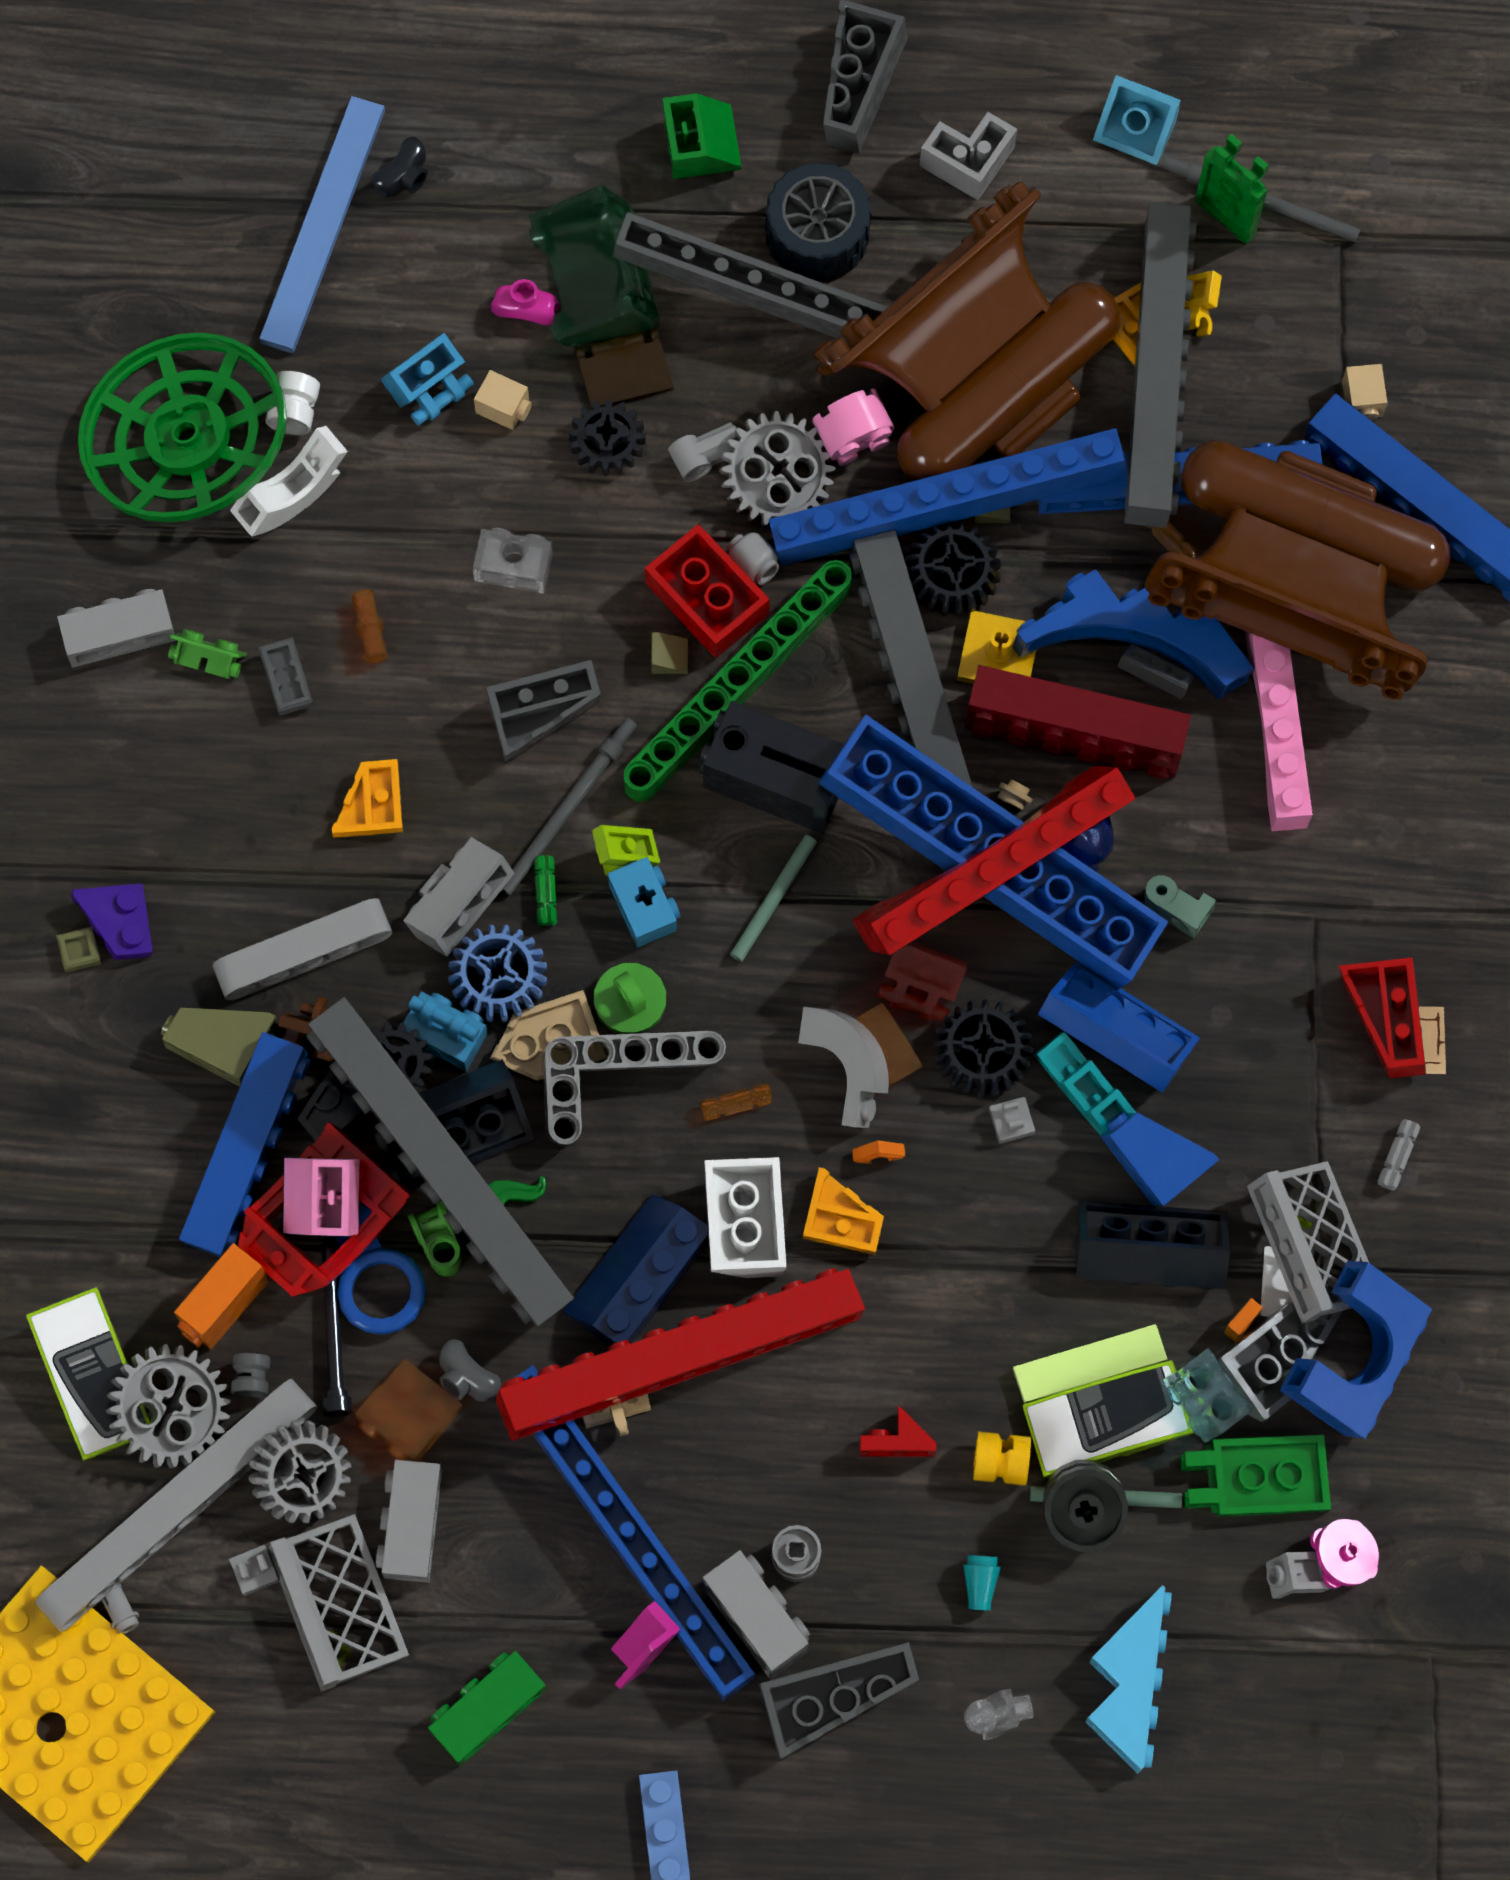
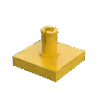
[957,611,1036,684]

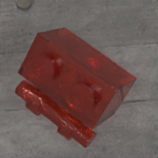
[877,942,968,1022]

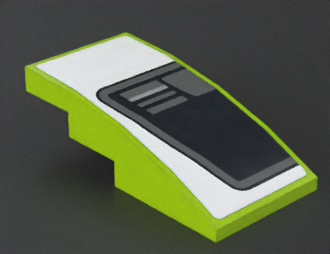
[26,1287,155,1461]
[1022,1360,1195,1478]

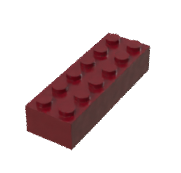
[965,665,1191,779]

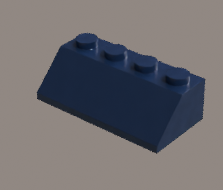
[563,1194,709,1346]

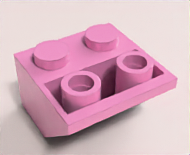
[283,1158,360,1236]

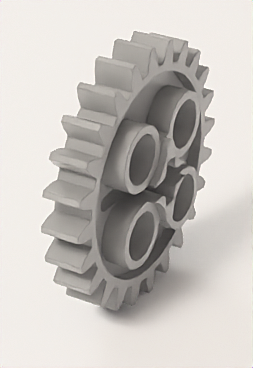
[719,411,835,527]
[106,1344,230,1469]

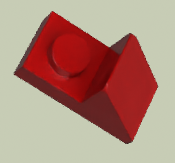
[859,1406,936,1457]

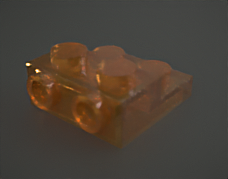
[355,1358,463,1462]

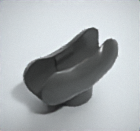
[439,1339,501,1402]

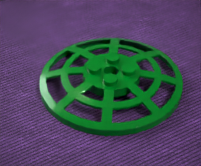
[78,333,287,522]

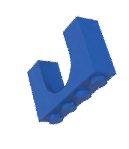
[1280,1261,1432,1439]

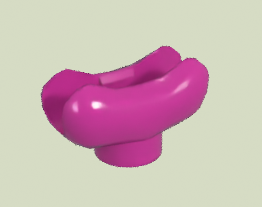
[491,279,560,326]

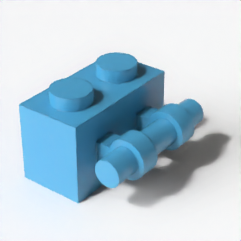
[380,333,474,426]
[403,991,488,1072]

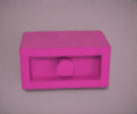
[611,1601,681,1689]

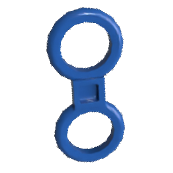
[320,1203,427,1335]

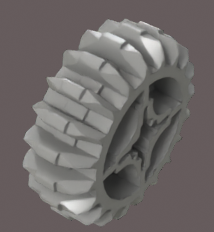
[249,1420,352,1523]

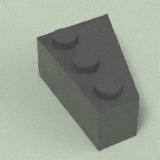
[486,660,601,763]

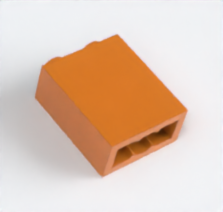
[174,1243,269,1350]

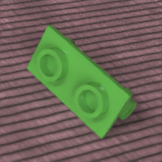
[168,629,247,679]

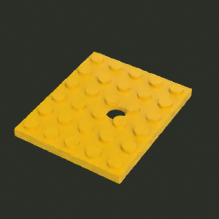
[0,1565,216,1863]

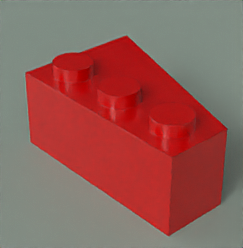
[1339,957,1426,1079]

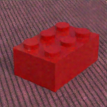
[644,524,770,659]

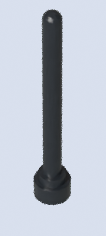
[321,1239,353,1417]

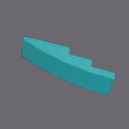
[1033,1031,1136,1135]

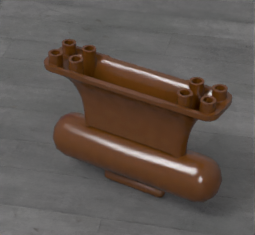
[813,180,1120,481]
[1144,440,1450,700]

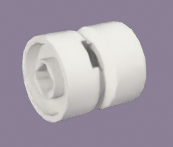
[265,371,320,435]

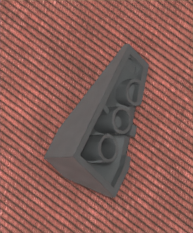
[1200,1284,1342,1422]

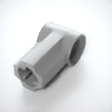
[668,422,739,482]

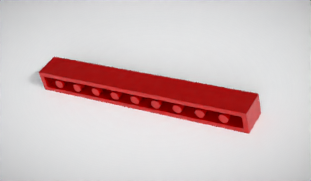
[495,1268,865,1442]

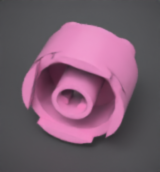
[812,389,894,466]

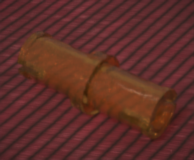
[351,589,388,664]

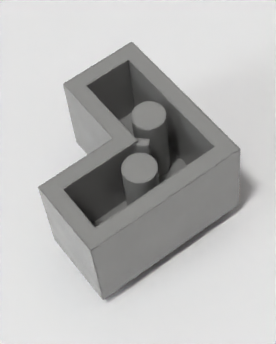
[919,112,1017,200]

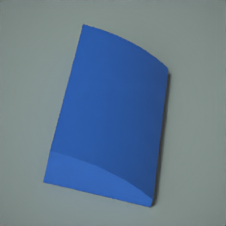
[1038,961,1200,1093]

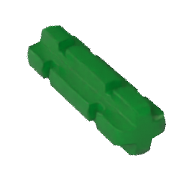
[534,855,557,927]

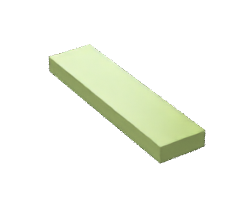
[1013,1324,1168,1404]

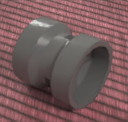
[231,1353,271,1397]

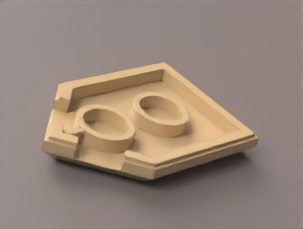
[490,990,606,1081]

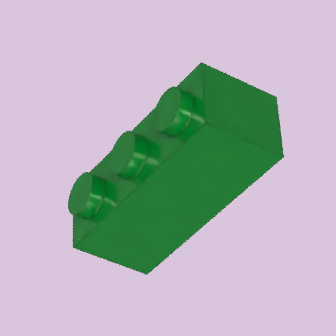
[428,1650,547,1767]

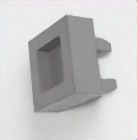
[989,1097,1035,1144]
[229,1544,279,1596]

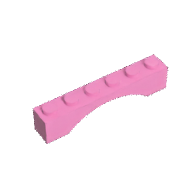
[1245,631,1313,831]

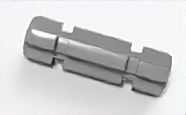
[1378,1119,1420,1190]

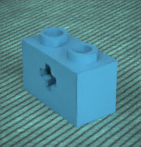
[607,857,681,948]

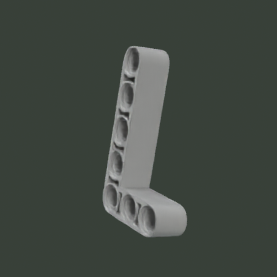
[542,1031,726,1146]

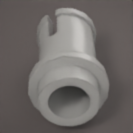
[102,1584,139,1634]

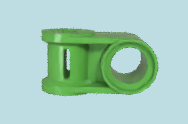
[407,1201,463,1277]

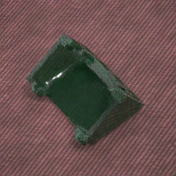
[529,184,659,347]

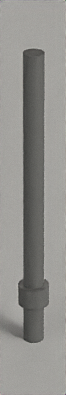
[1161,155,1361,242]
[501,717,637,896]

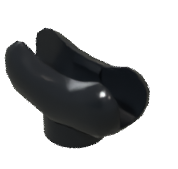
[372,137,428,198]

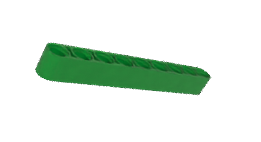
[624,560,852,802]

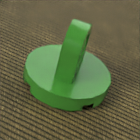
[594,963,666,1034]

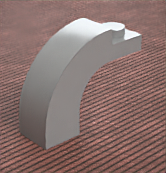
[798,1007,889,1128]

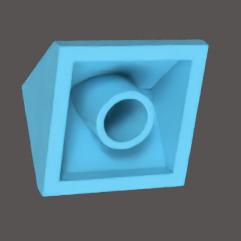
[1093,75,1181,165]

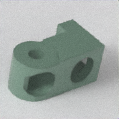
[1144,875,1216,939]

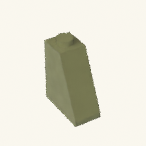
[161,1007,279,1087]

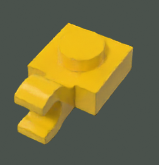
[1185,270,1222,337]

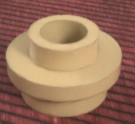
[997,779,1033,811]

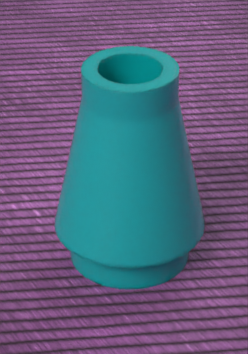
[963,1555,1001,1610]

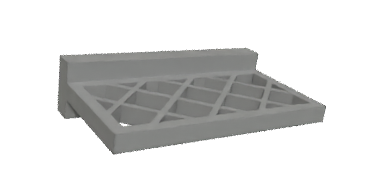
[1247,1161,1369,1324]
[268,1514,409,1692]

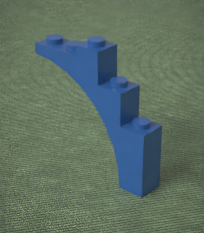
[1012,569,1254,700]

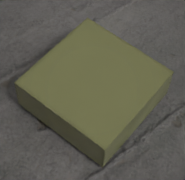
[56,927,101,973]

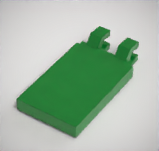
[1194,134,1269,245]
[1180,1435,1331,1517]

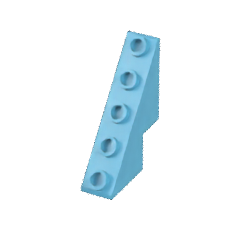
[1085,1585,1172,1774]

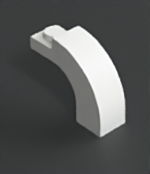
[230,426,348,537]

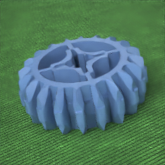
[448,924,547,1023]

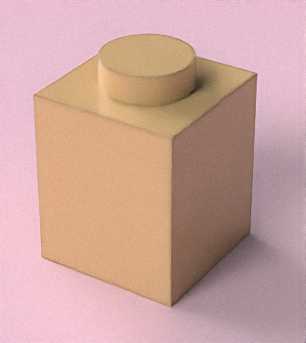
[1342,364,1387,421]
[474,370,532,430]

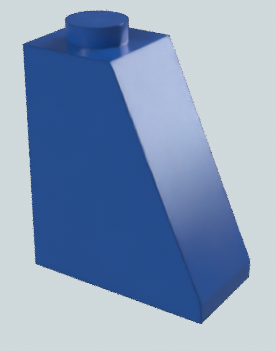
[1100,1112,1219,1206]

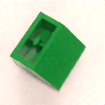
[662,93,742,179]

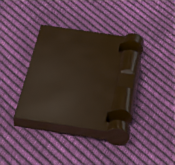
[575,327,674,410]

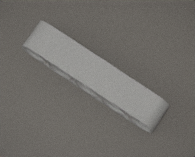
[212,898,393,1000]

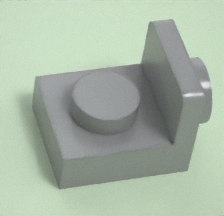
[1266,1552,1331,1599]

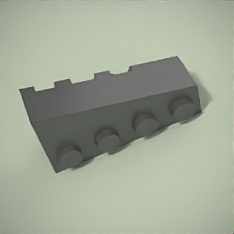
[823,0,908,154]
[759,1642,919,1759]

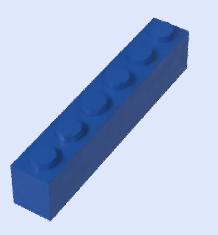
[179,1032,310,1258]

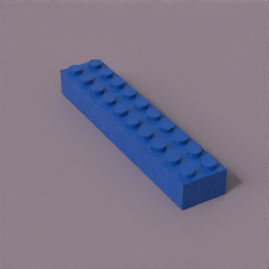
[818,714,1168,989]

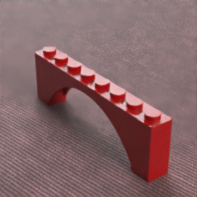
[852,766,1136,955]

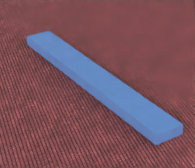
[259,96,385,354]

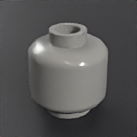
[727,533,779,585]

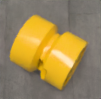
[973,1431,1031,1486]

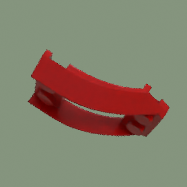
[238,1122,412,1297]

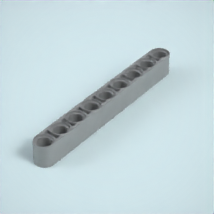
[35,1379,318,1632]

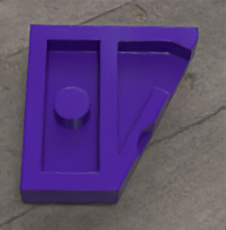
[71,883,153,960]

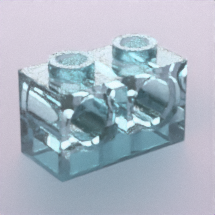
[1161,1348,1253,1443]

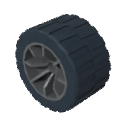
[765,162,871,282]

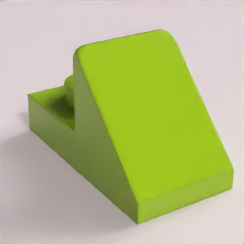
[592,825,660,876]

